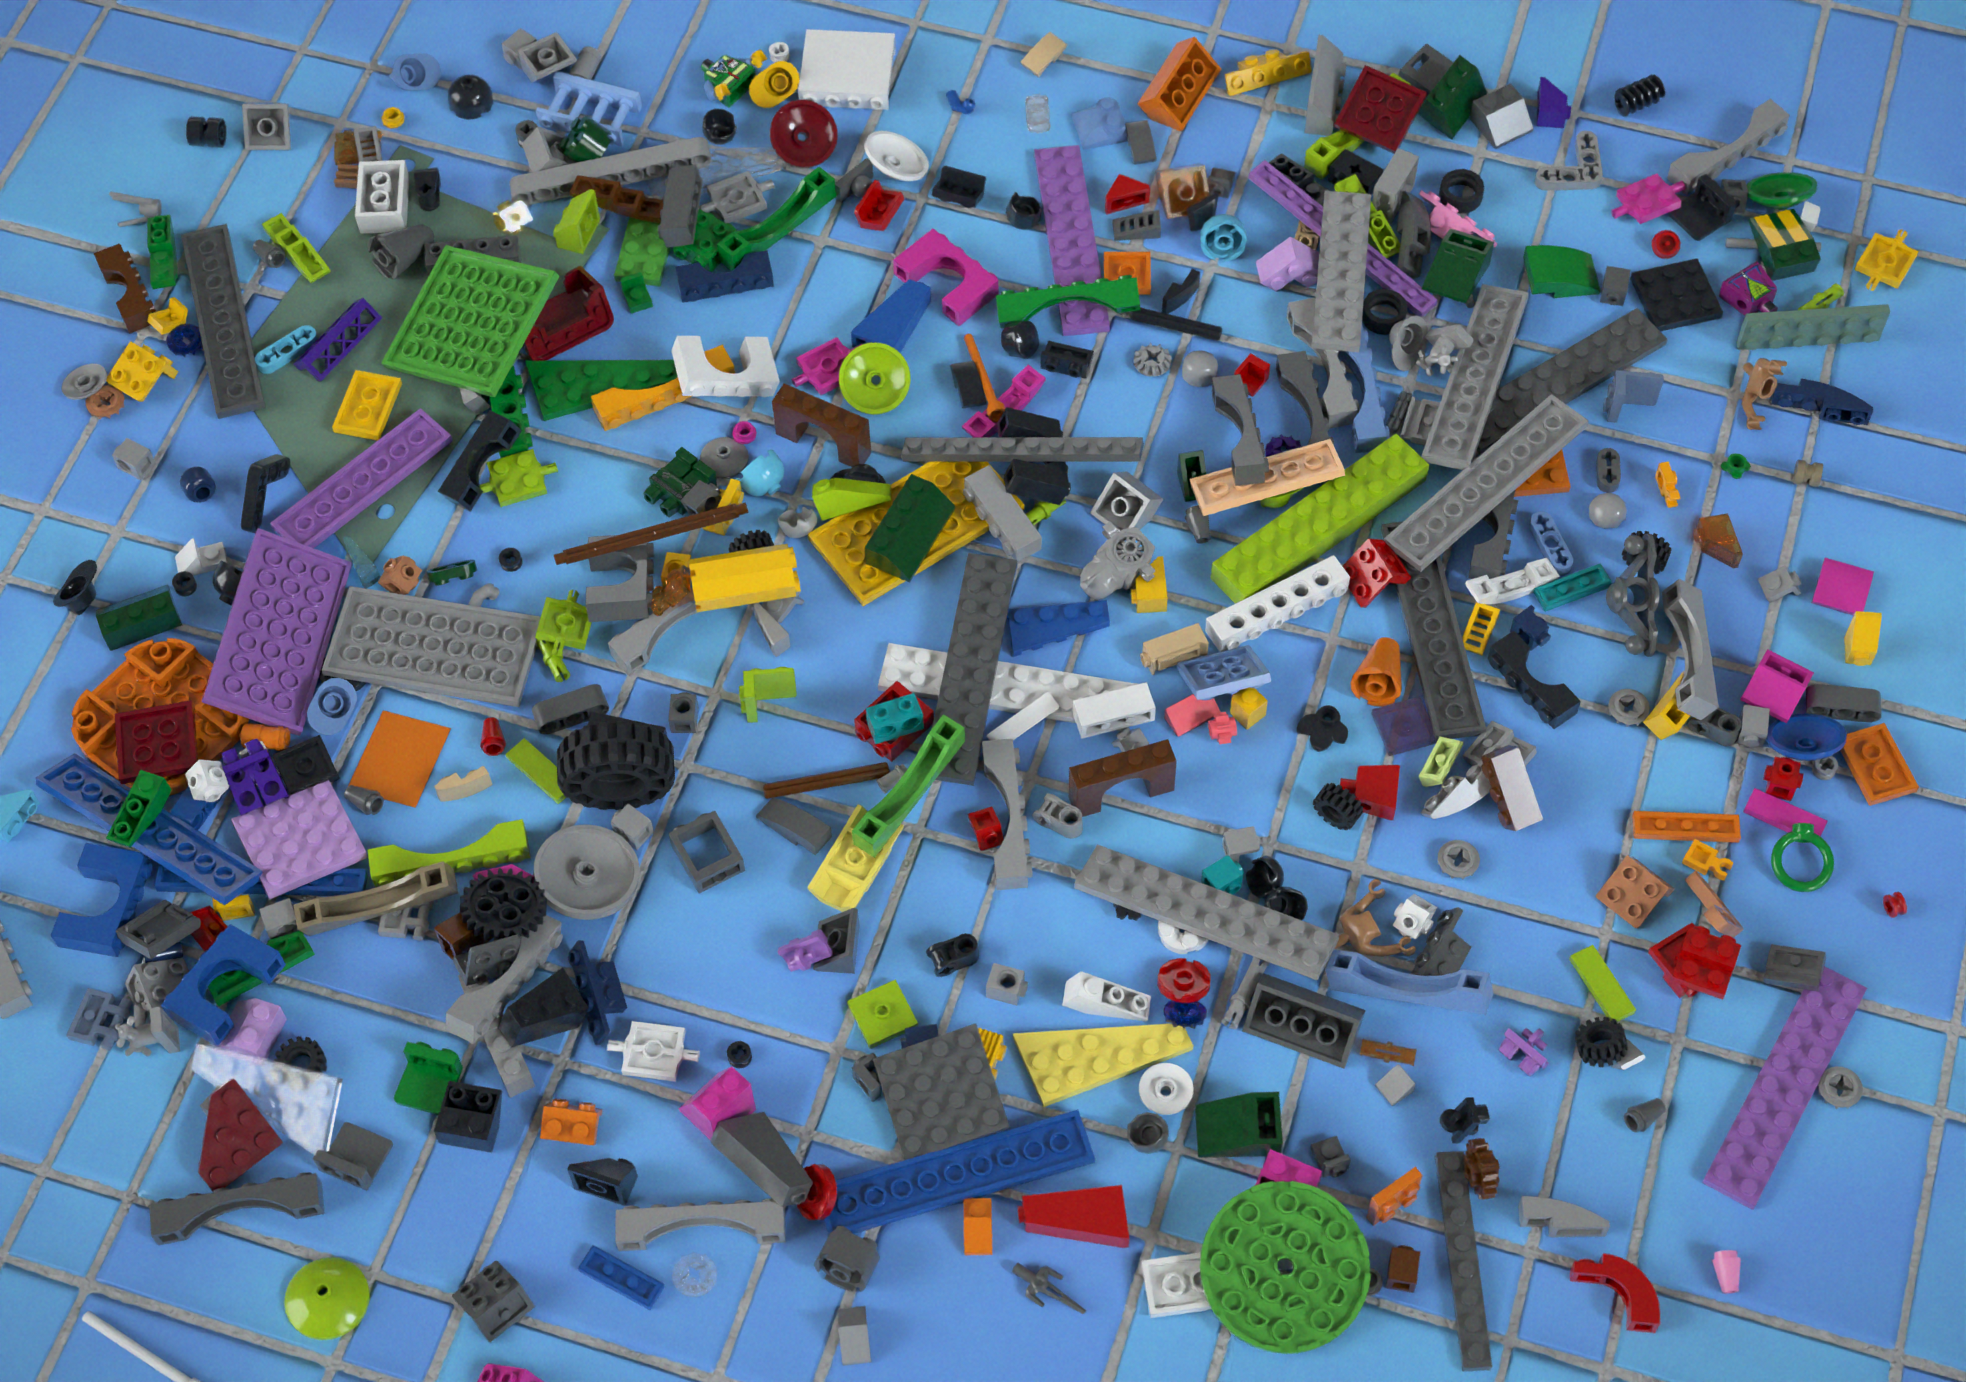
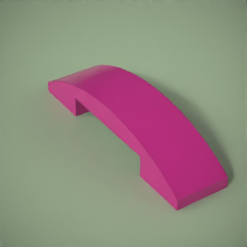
[962,365,1046,438]

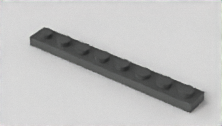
[1435,1151,1492,1371]

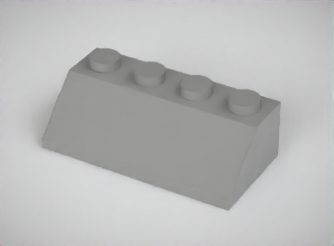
[1305,35,1347,136]

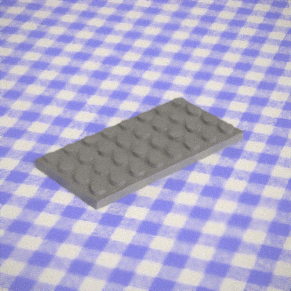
[322,586,541,707]

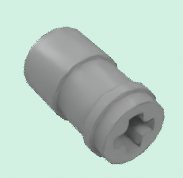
[569,46,601,80]

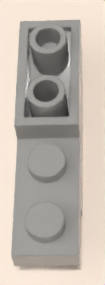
[1420,745,1504,819]

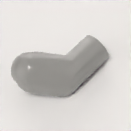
[468,583,500,607]

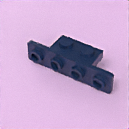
[568,940,627,1045]

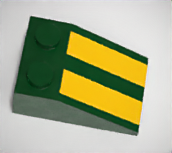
[1748,208,1821,281]

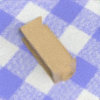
[1140,623,1209,675]

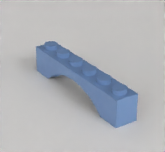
[1338,326,1390,453]
[1325,949,1493,1015]

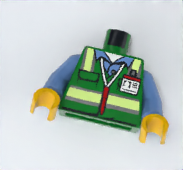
[701,50,767,108]

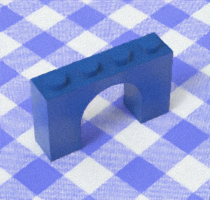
[50,843,153,957]
[161,924,286,1047]

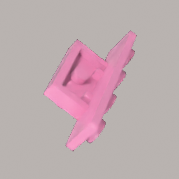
[1419,190,1498,248]

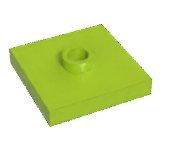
[847,979,918,1049]

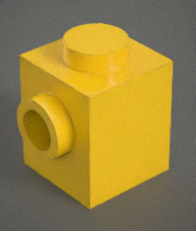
[1230,687,1268,730]

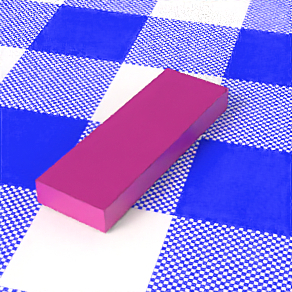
[1743,788,1828,837]

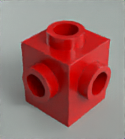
[1763,756,1804,801]

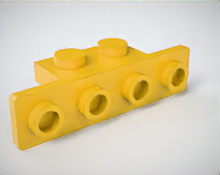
[1225,49,1312,96]

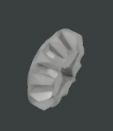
[1133,342,1171,377]
[1608,689,1650,727]
[1437,840,1480,880]
[1818,1066,1863,1109]

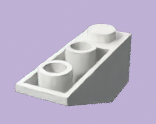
[1062,971,1151,1022]

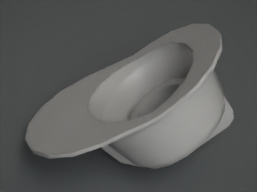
[1389,315,1428,371]

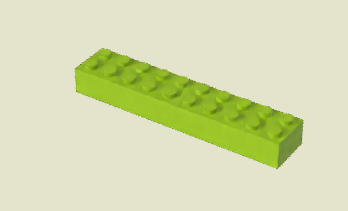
[1210,434,1429,604]

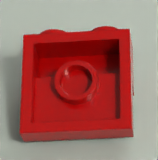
[1648,922,1699,998]
[1671,926,1741,1000]

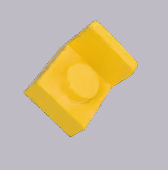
[213,894,255,921]

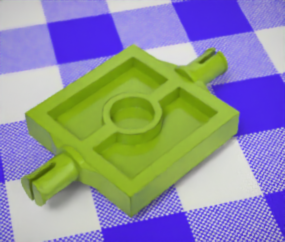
[480,449,558,507]
[535,590,592,656]

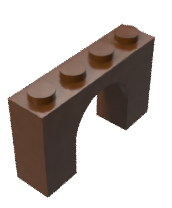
[772,383,871,467]
[1069,739,1177,817]

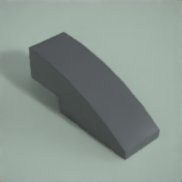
[756,798,832,855]

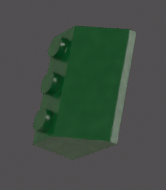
[1417,55,1487,139]
[96,585,182,651]

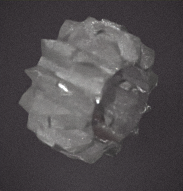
[1025,94,1051,133]

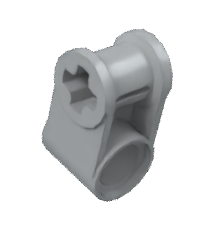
[1032,793,1083,839]

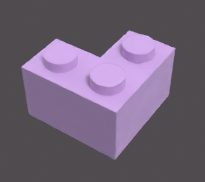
[1256,237,1319,292]

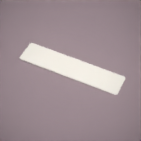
[987,692,1060,740]

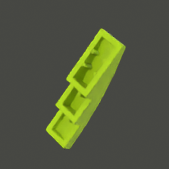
[262,212,331,283]

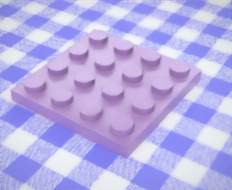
[231,780,368,899]

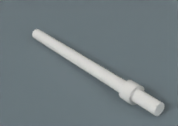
[82,1311,201,1382]

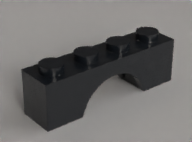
[438,410,522,512]
[1488,631,1581,729]

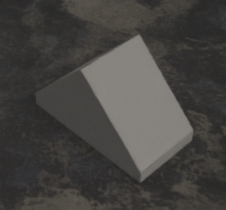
[837,1306,871,1366]

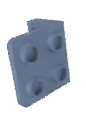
[1603,370,1664,423]

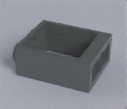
[668,811,745,893]

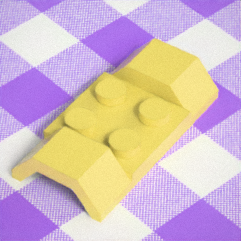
[808,804,904,912]

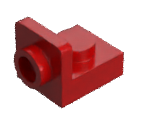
[968,807,1004,851]

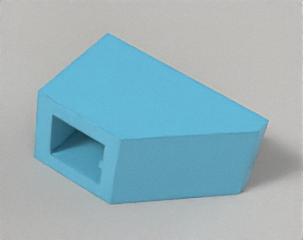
[0,789,40,843]

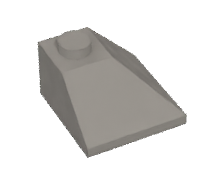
[242,102,291,150]

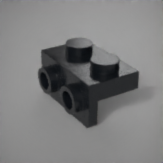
[932,166,986,208]
[1040,341,1094,379]

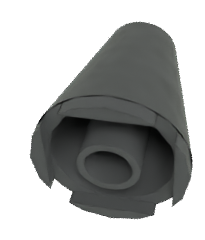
[368,224,434,279]

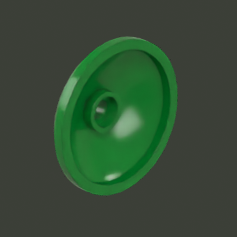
[1747,172,1817,210]

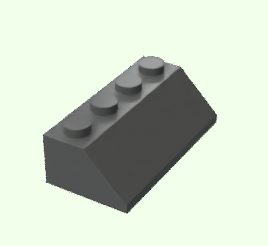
[1242,973,1366,1068]

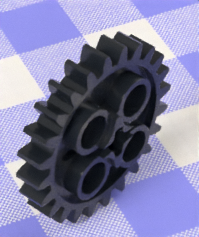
[460,868,547,941]

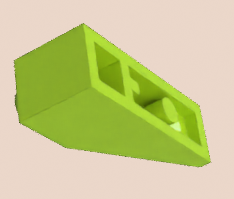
[812,478,892,521]

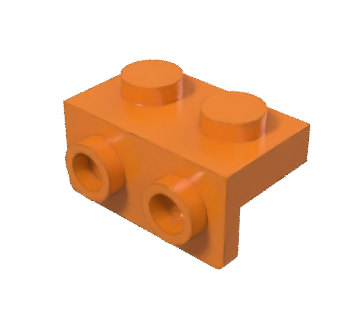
[540,1099,603,1146]

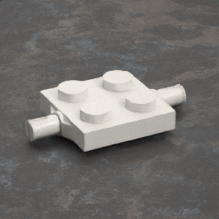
[607,1021,700,1082]

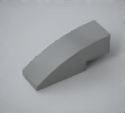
[1518,1196,1610,1237]

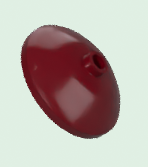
[769,100,838,168]

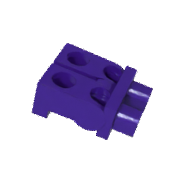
[222,739,289,816]

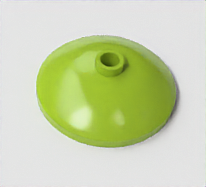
[839,343,911,415]
[284,1257,370,1340]

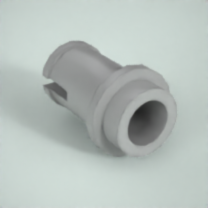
[876,764,907,794]

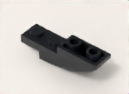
[1268,153,1329,207]

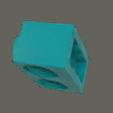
[866,693,924,745]

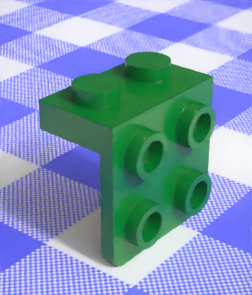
[394,1042,463,1115]

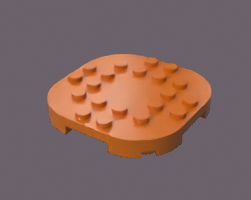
[71,638,249,796]

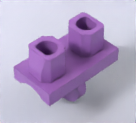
[778,929,833,972]
[1498,1028,1549,1076]

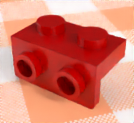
[854,180,905,232]

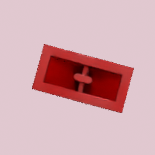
[1105,174,1150,215]

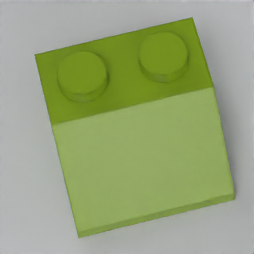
[553,189,600,254]

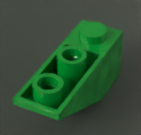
[106,770,172,848]

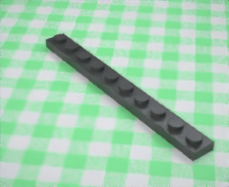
[901,437,1144,462]

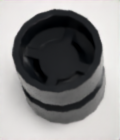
[186,116,226,148]

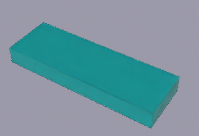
[1533,563,1612,612]

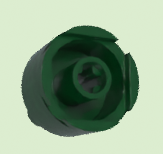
[559,116,611,163]

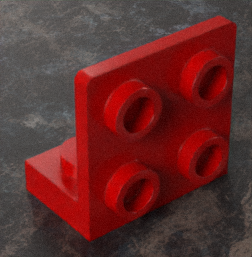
[1342,538,1411,608]

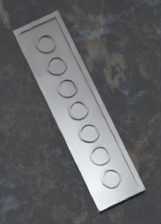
[1311,191,1371,352]

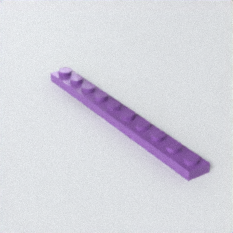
[1248,160,1438,317]

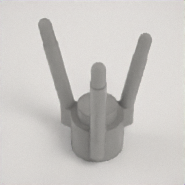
[109,192,161,227]

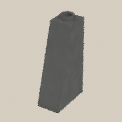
[710,1112,813,1207]

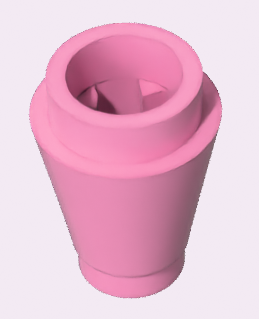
[1712,1250,1741,1294]

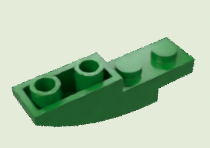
[147,214,178,289]

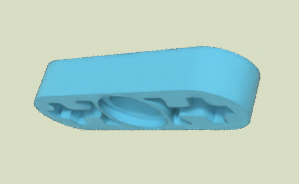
[255,325,318,374]

